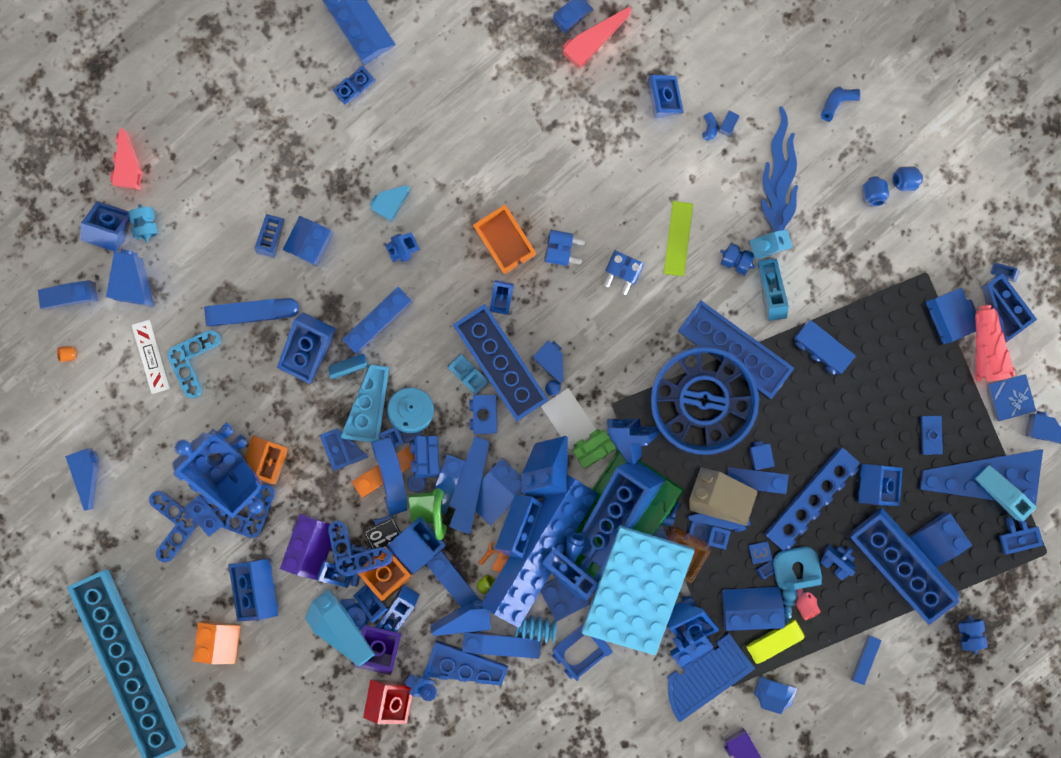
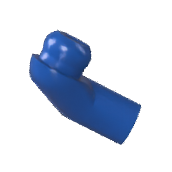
[702,112,719,141]

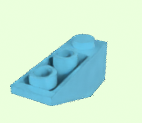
[975,465,1037,521]

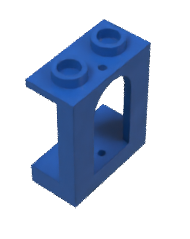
[552,622,613,681]

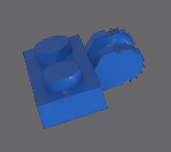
[999,517,1043,555]
[670,630,713,667]

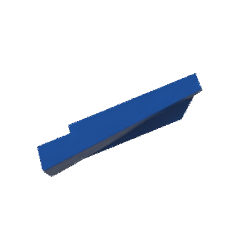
[449,436,489,534]

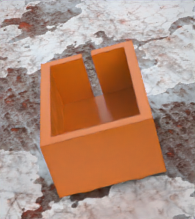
[473,204,536,276]

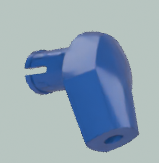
[821,86,860,122]

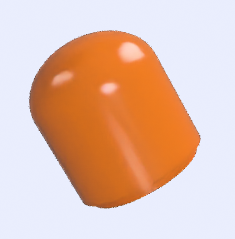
[57,346,76,362]

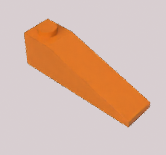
[352,446,413,498]

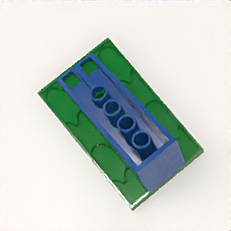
[563,450,684,584]

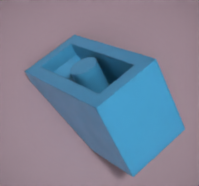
[370,185,411,223]

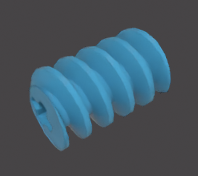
[515,615,557,644]

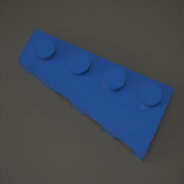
[423,640,508,686]

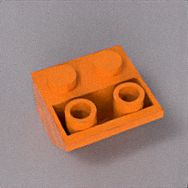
[245,435,289,484]

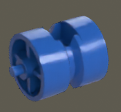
[720,242,756,276]
[958,615,988,654]

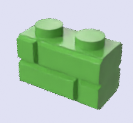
[572,429,616,470]

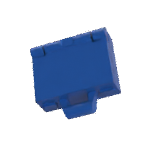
[926,288,976,345]

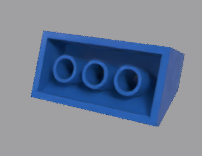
[322,0,396,66]

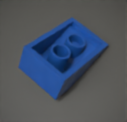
[277,312,337,384]
[521,436,568,499]
[475,458,522,526]
[908,512,972,567]

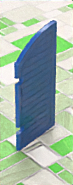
[667,633,755,723]

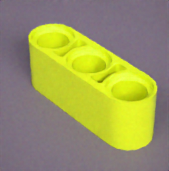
[746,619,805,664]

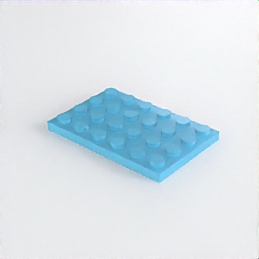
[582,526,695,656]

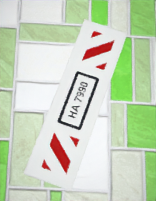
[132,320,170,394]

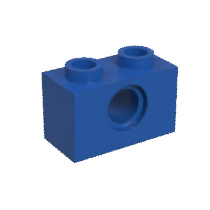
[469,395,497,434]

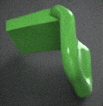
[409,488,447,540]

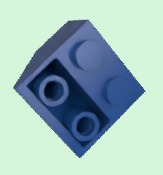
[387,516,446,575]

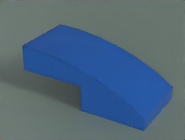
[379,427,423,448]
[686,520,731,550]

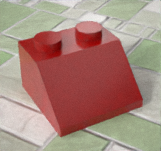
[363,680,412,724]

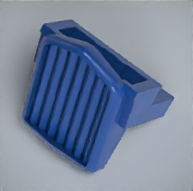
[607,419,660,464]

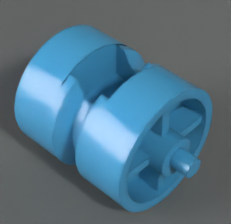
[128,204,158,242]

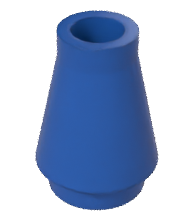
[565,532,586,563]

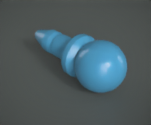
[782,589,798,624]

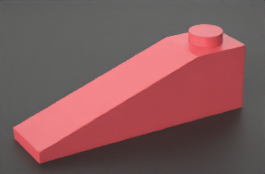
[563,7,632,70]

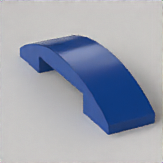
[371,437,407,516]

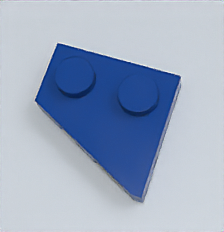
[319,428,368,471]

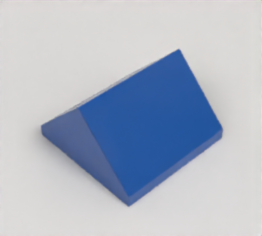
[647,75,684,119]

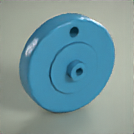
[387,387,434,433]

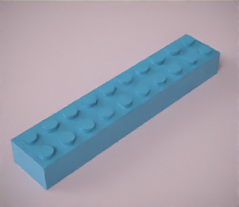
[67,569,186,758]

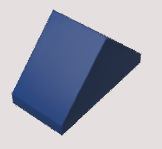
[490,280,514,315]
[317,559,352,588]

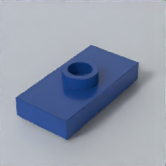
[921,416,943,455]

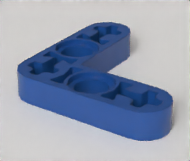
[212,484,276,538]
[149,491,198,562]
[329,521,393,576]

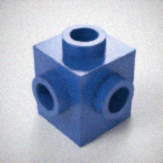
[385,232,420,263]

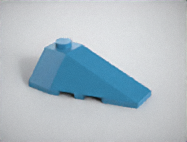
[305,590,375,667]

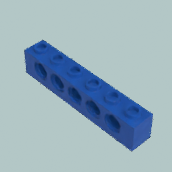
[764,448,860,551]

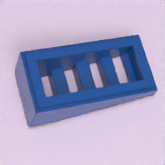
[254,214,285,258]

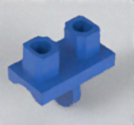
[821,544,856,580]
[405,674,437,701]

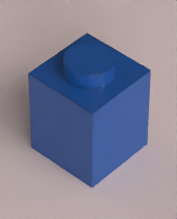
[748,441,775,470]

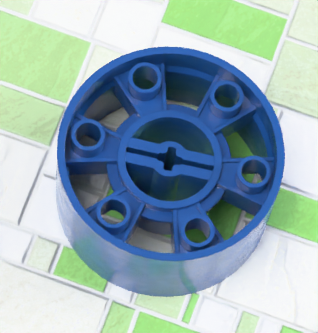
[651,346,759,454]

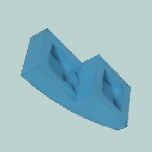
[447,353,489,395]

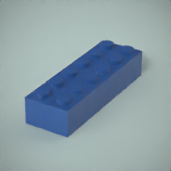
[453,304,549,422]
[851,508,960,625]

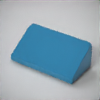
[328,354,369,379]

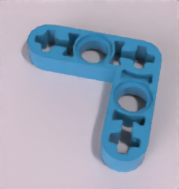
[167,330,221,398]

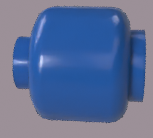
[892,166,923,191]
[863,176,889,206]

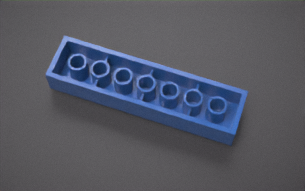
[481,475,598,628]

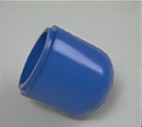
[545,380,561,397]

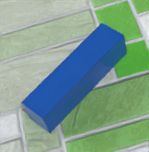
[851,635,882,685]

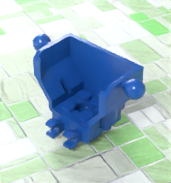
[172,422,263,518]

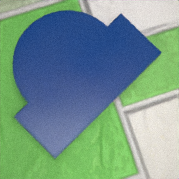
[341,598,369,630]

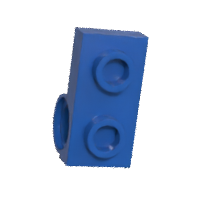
[184,494,225,537]

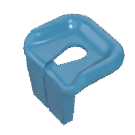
[773,546,822,590]

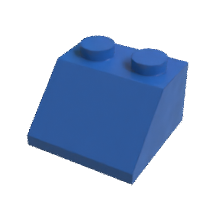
[80,201,130,252]
[282,216,334,267]
[858,464,903,506]

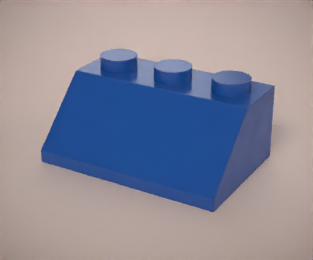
[228,558,278,622]
[722,587,785,631]

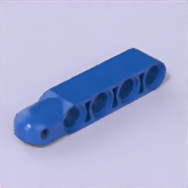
[204,298,299,326]

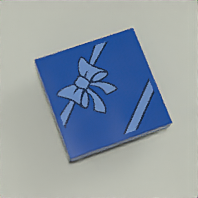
[987,374,1036,421]

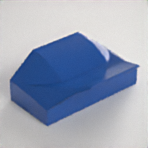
[754,676,797,714]

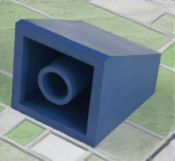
[106,249,154,307]

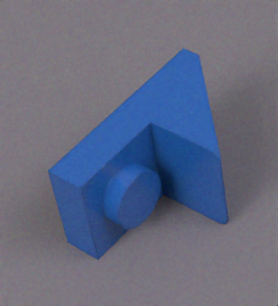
[353,584,388,623]

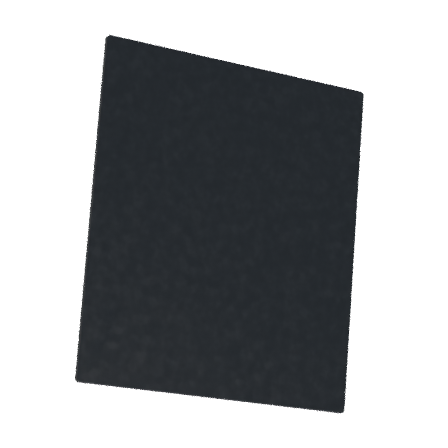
[612,273,1047,687]

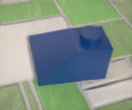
[668,602,720,643]

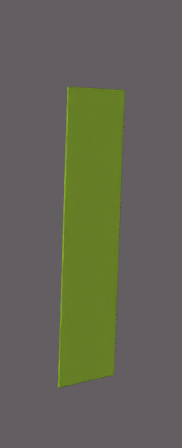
[663,201,694,277]

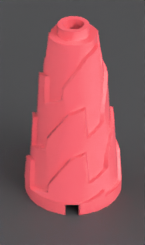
[974,305,1015,382]

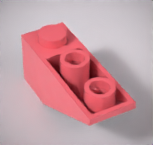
[110,128,142,191]

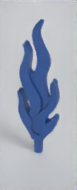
[761,106,798,244]

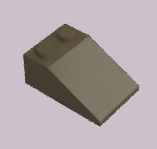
[689,467,757,526]

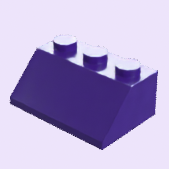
[280,513,338,580]

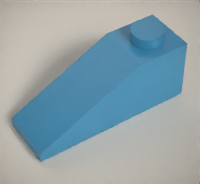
[758,259,789,321]

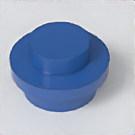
[407,474,426,493]

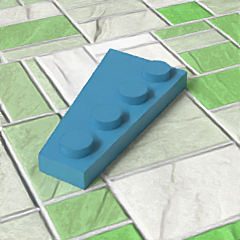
[340,365,389,442]

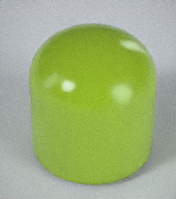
[477,575,495,594]

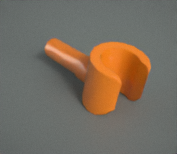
[478,541,498,565]

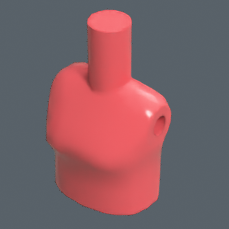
[795,588,820,620]

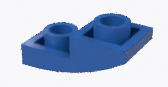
[332,65,376,105]

